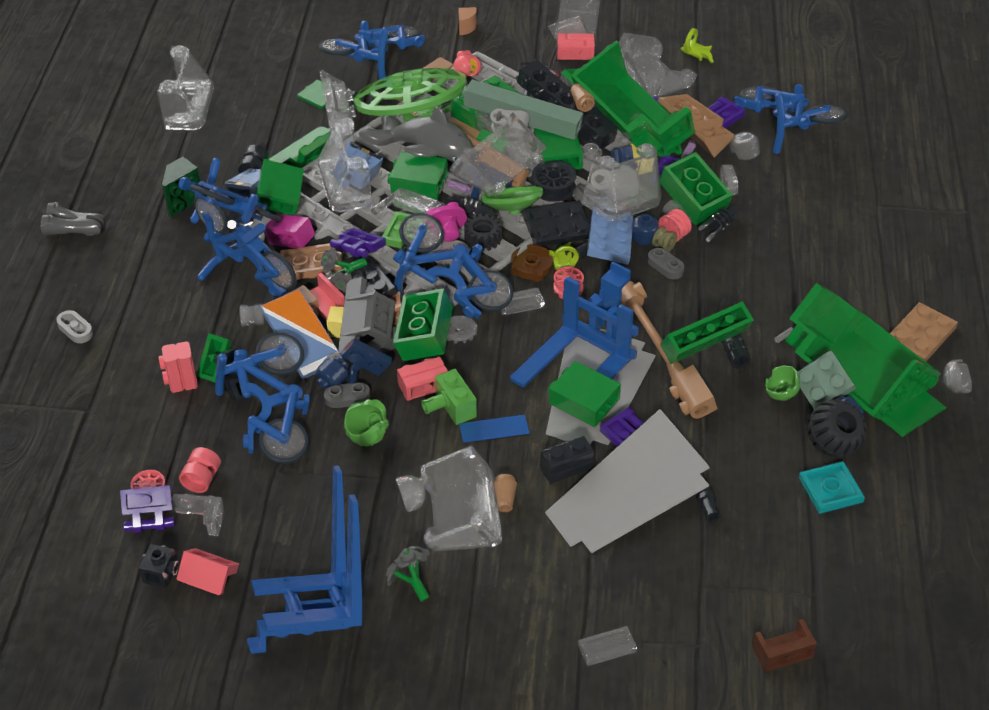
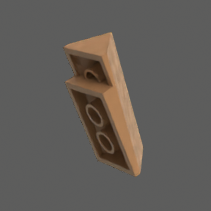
[658,94,734,157]

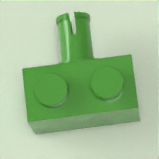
[421,369,477,425]

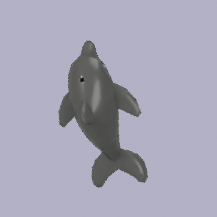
[358,106,475,176]

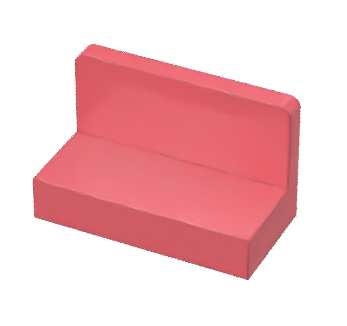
[310,273,345,322]
[177,548,239,595]

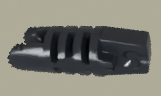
[446,196,499,218]
[698,203,741,242]

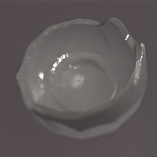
[730,132,760,159]
[943,359,972,394]
[396,475,425,512]

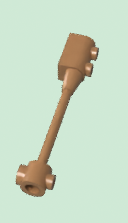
[621,281,718,419]

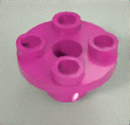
[425,202,467,242]

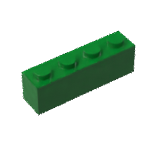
[660,301,754,364]

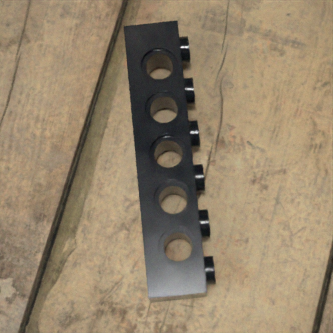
[517,59,618,151]

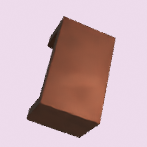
[752,619,817,672]

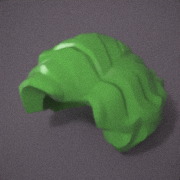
[344,399,389,447]

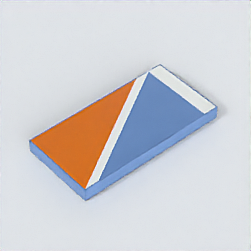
[260,289,343,379]

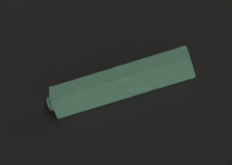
[462,79,583,140]

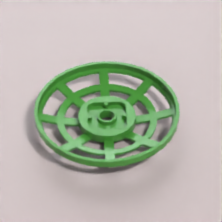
[354,68,467,116]

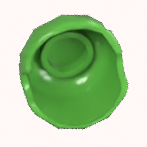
[765,365,800,401]

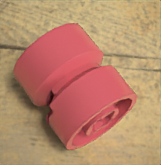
[179,447,221,493]

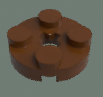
[511,245,553,282]

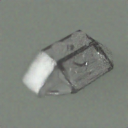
[319,70,356,146]

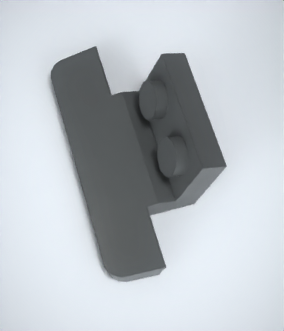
[338,277,395,353]

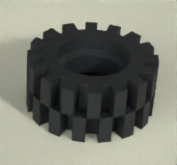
[464,214,502,251]

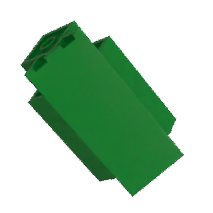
[561,40,695,158]
[785,283,947,437]

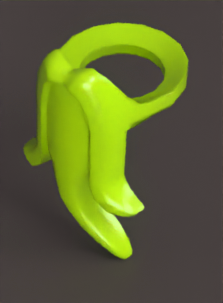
[680,28,714,63]
[548,242,579,275]

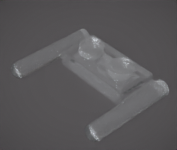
[371,188,446,230]

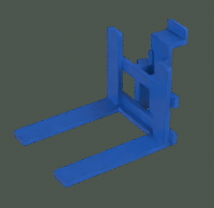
[510,262,639,387]

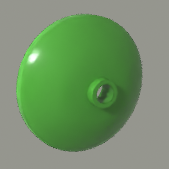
[481,186,543,214]

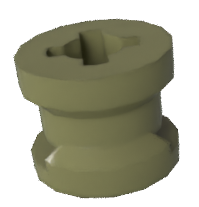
[652,227,678,252]

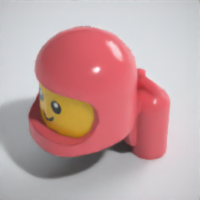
[453,50,481,76]

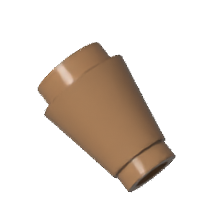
[570,84,595,112]
[493,474,517,512]

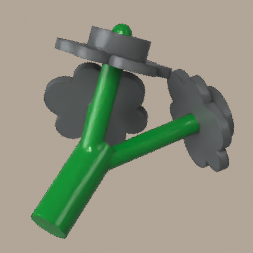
[321,248,367,293]
[386,546,430,602]

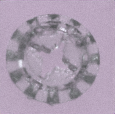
[447,316,477,344]

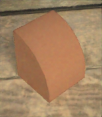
[458,7,477,35]

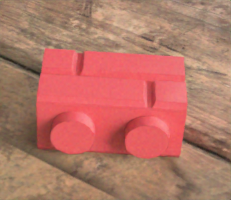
[557,33,595,60]
[159,342,198,393]
[397,357,448,401]

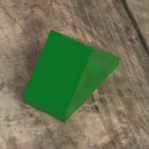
[197,333,232,382]

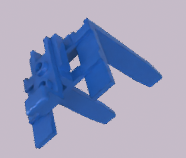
[247,466,362,654]

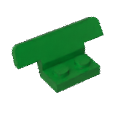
[269,127,333,168]

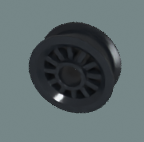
[531,160,576,202]

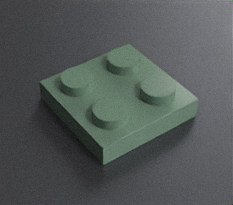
[798,351,856,409]

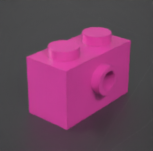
[264,214,315,248]

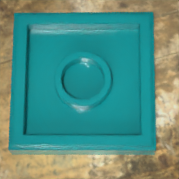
[799,462,865,514]

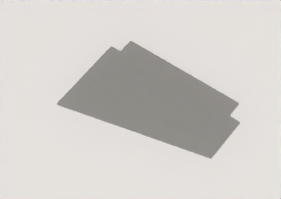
[546,323,656,445]
[545,409,710,553]

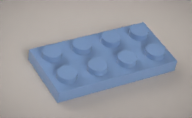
[587,206,633,265]

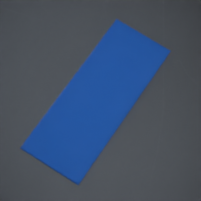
[459,415,530,443]

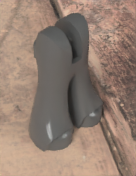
[40,202,105,236]

